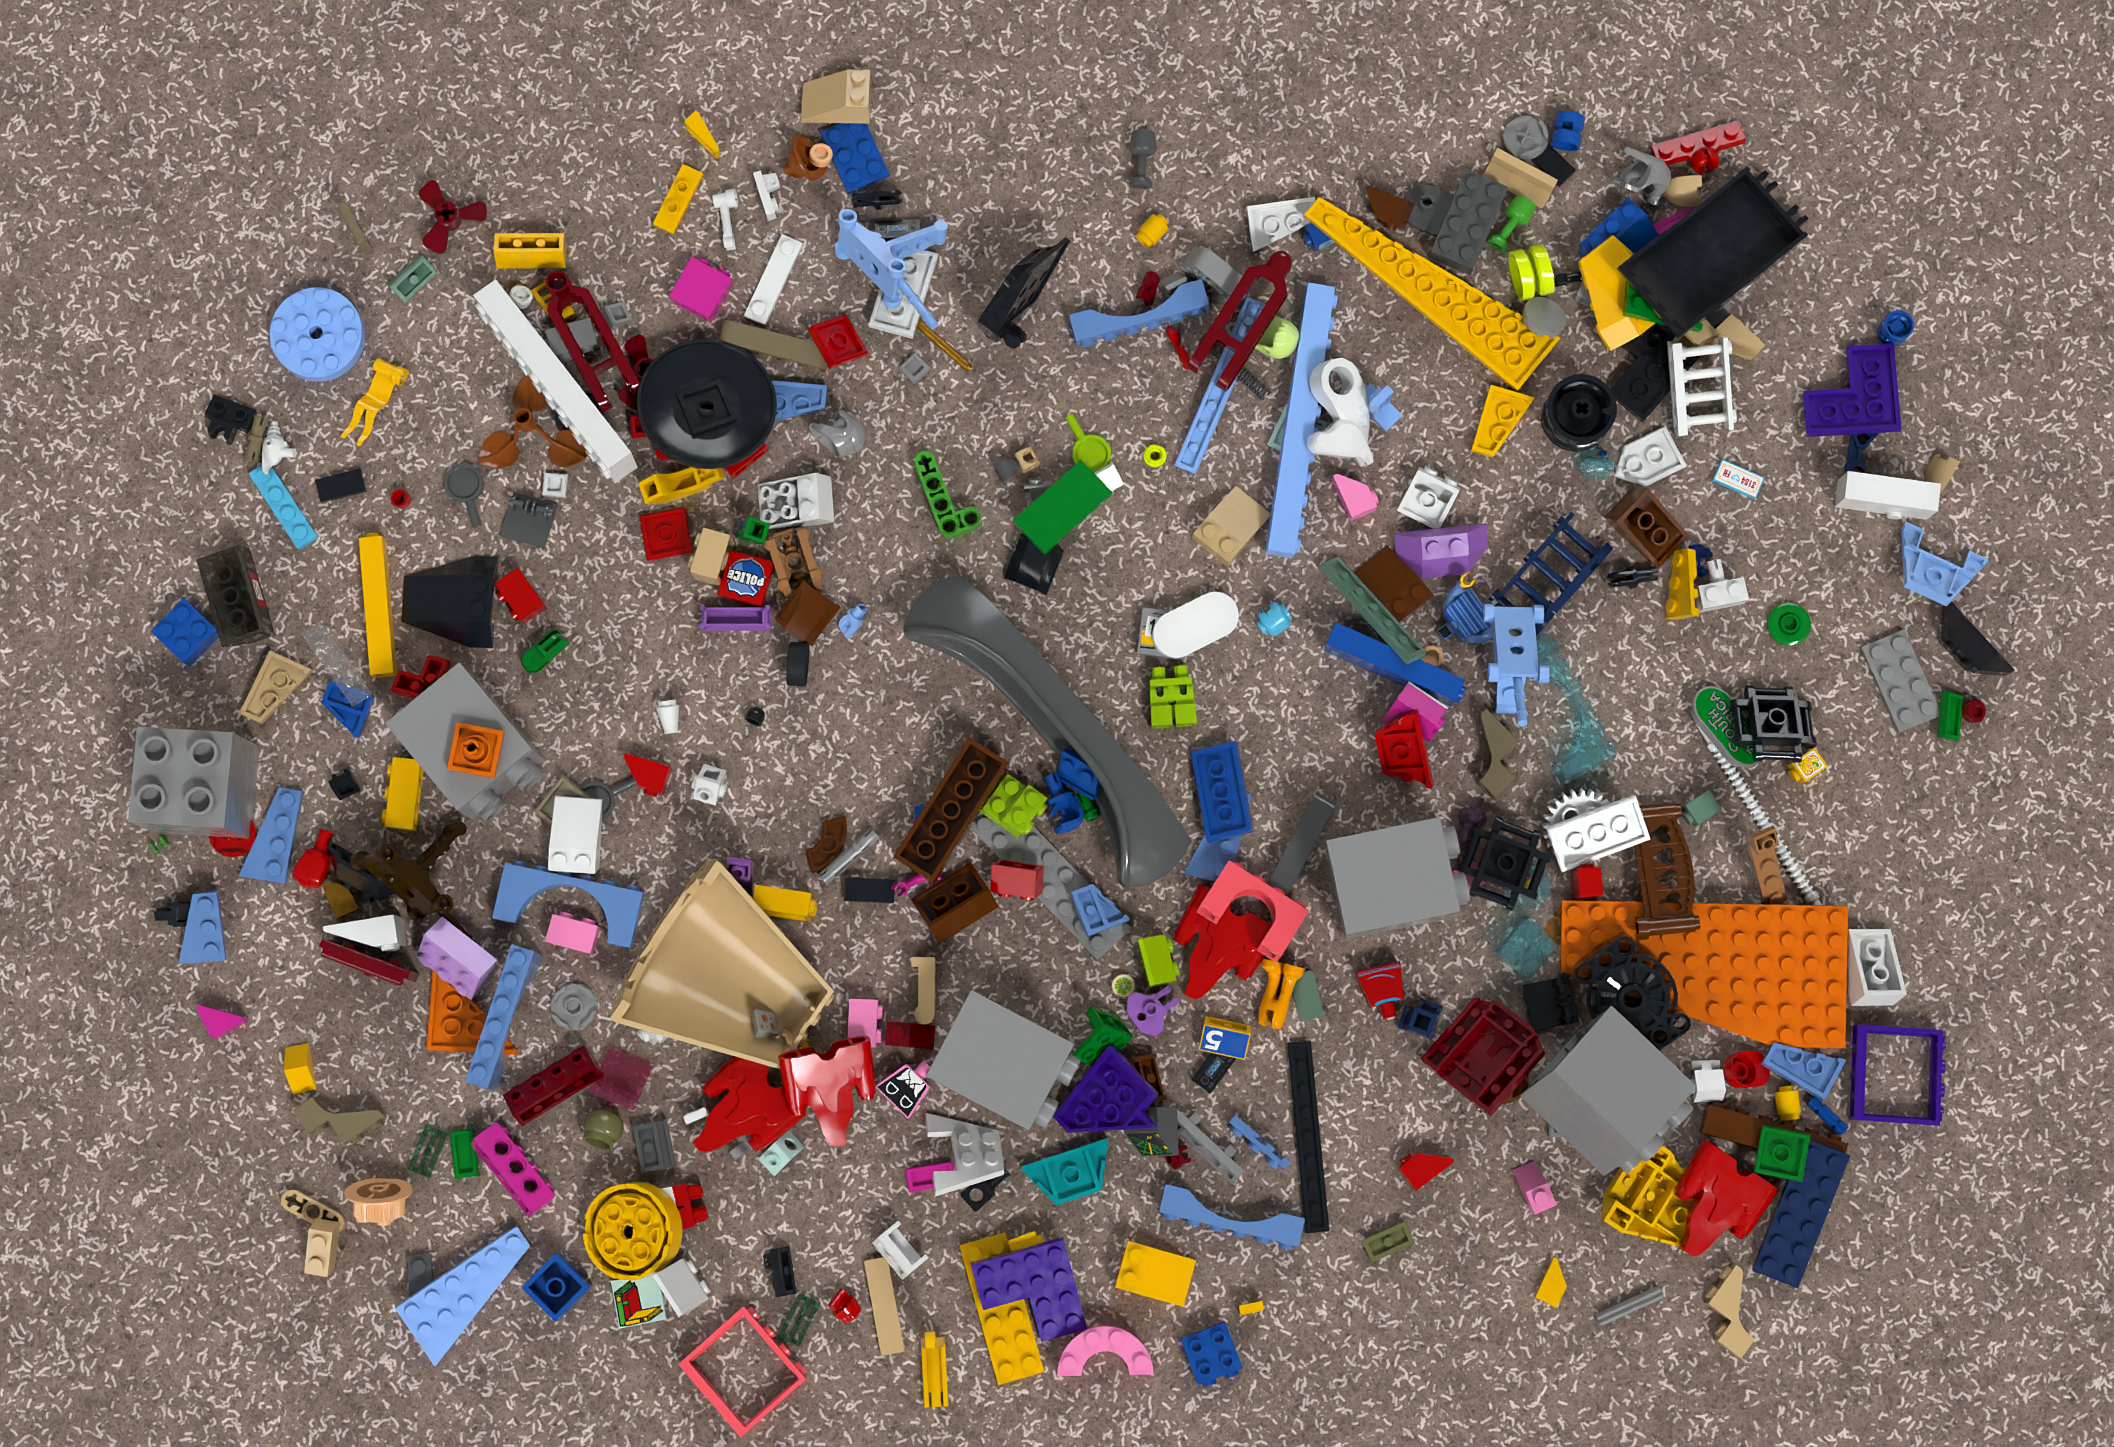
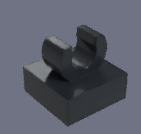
[329,769,361,800]

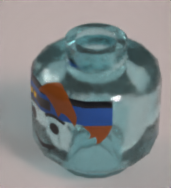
[1580,450,1614,480]

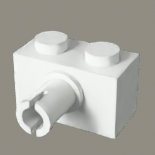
[1696,559,1749,613]

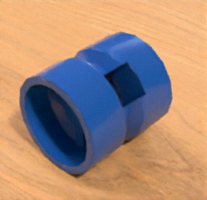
[1550,111,1585,152]
[1877,310,1914,347]

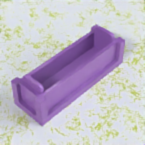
[700,605,771,631]

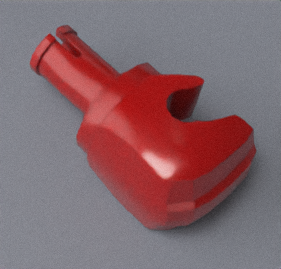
[292,829,334,889]

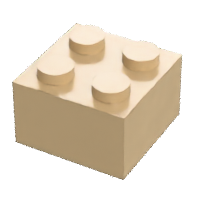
[688,528,735,586]

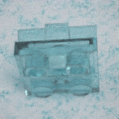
[1493,915,1558,981]

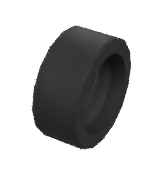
[786,642,809,687]

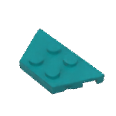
[1021,1138,1109,1205]

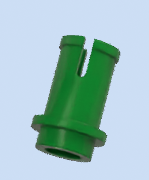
[1076,793,1099,822]

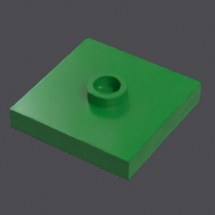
[1754,1125,1811,1182]

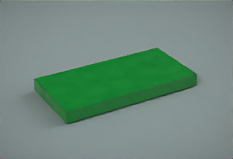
[1013,460,1113,555]

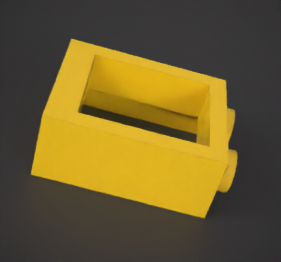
[753,885,818,922]

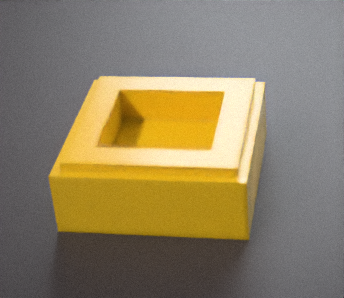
[1238,1300,1264,1315]

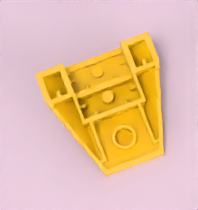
[1578,235,1655,351]
[1601,1146,1697,1247]

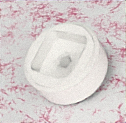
[509,285,533,309]

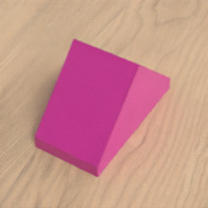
[197,1005,248,1039]

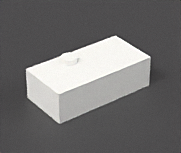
[1835,471,1941,520]

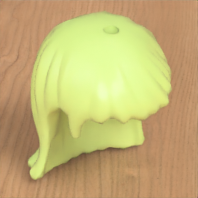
[1255,316,1299,359]

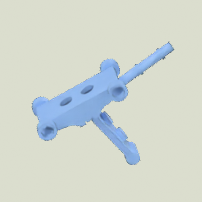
[834,209,948,329]
[1483,604,1549,727]

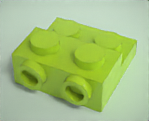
[980,774,1048,839]

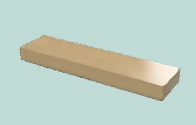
[864,1257,905,1356]

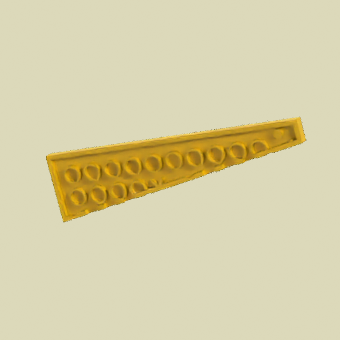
[1304,197,1560,392]

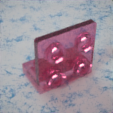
[587,1049,652,1110]

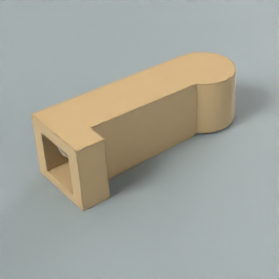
[911,957,936,1025]

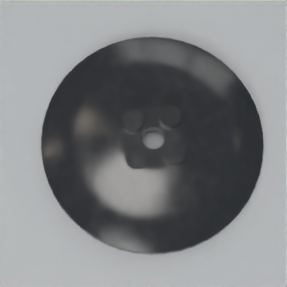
[637,339,777,469]

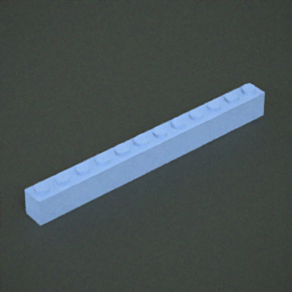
[1265,282,1338,559]

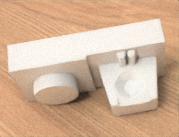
[753,170,780,221]

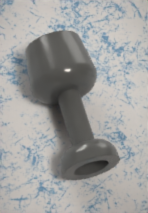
[1129,130,1156,189]

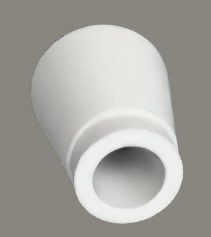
[656,699,679,734]

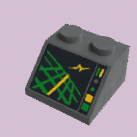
[1124,1107,1179,1157]

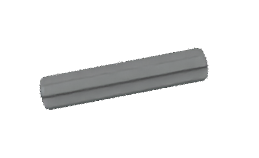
[1596,1287,1664,1325]

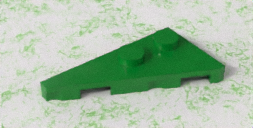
[1623,280,1703,332]

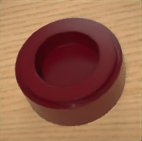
[1962,699,1986,723]

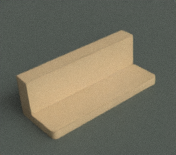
[1483,148,1558,208]

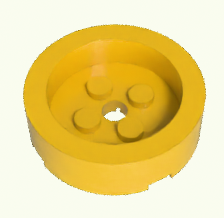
[583,1182,683,1281]

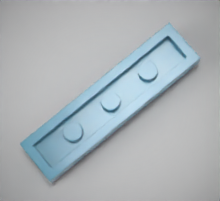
[248,465,319,550]

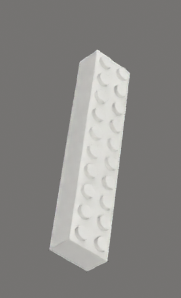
[473,279,638,483]

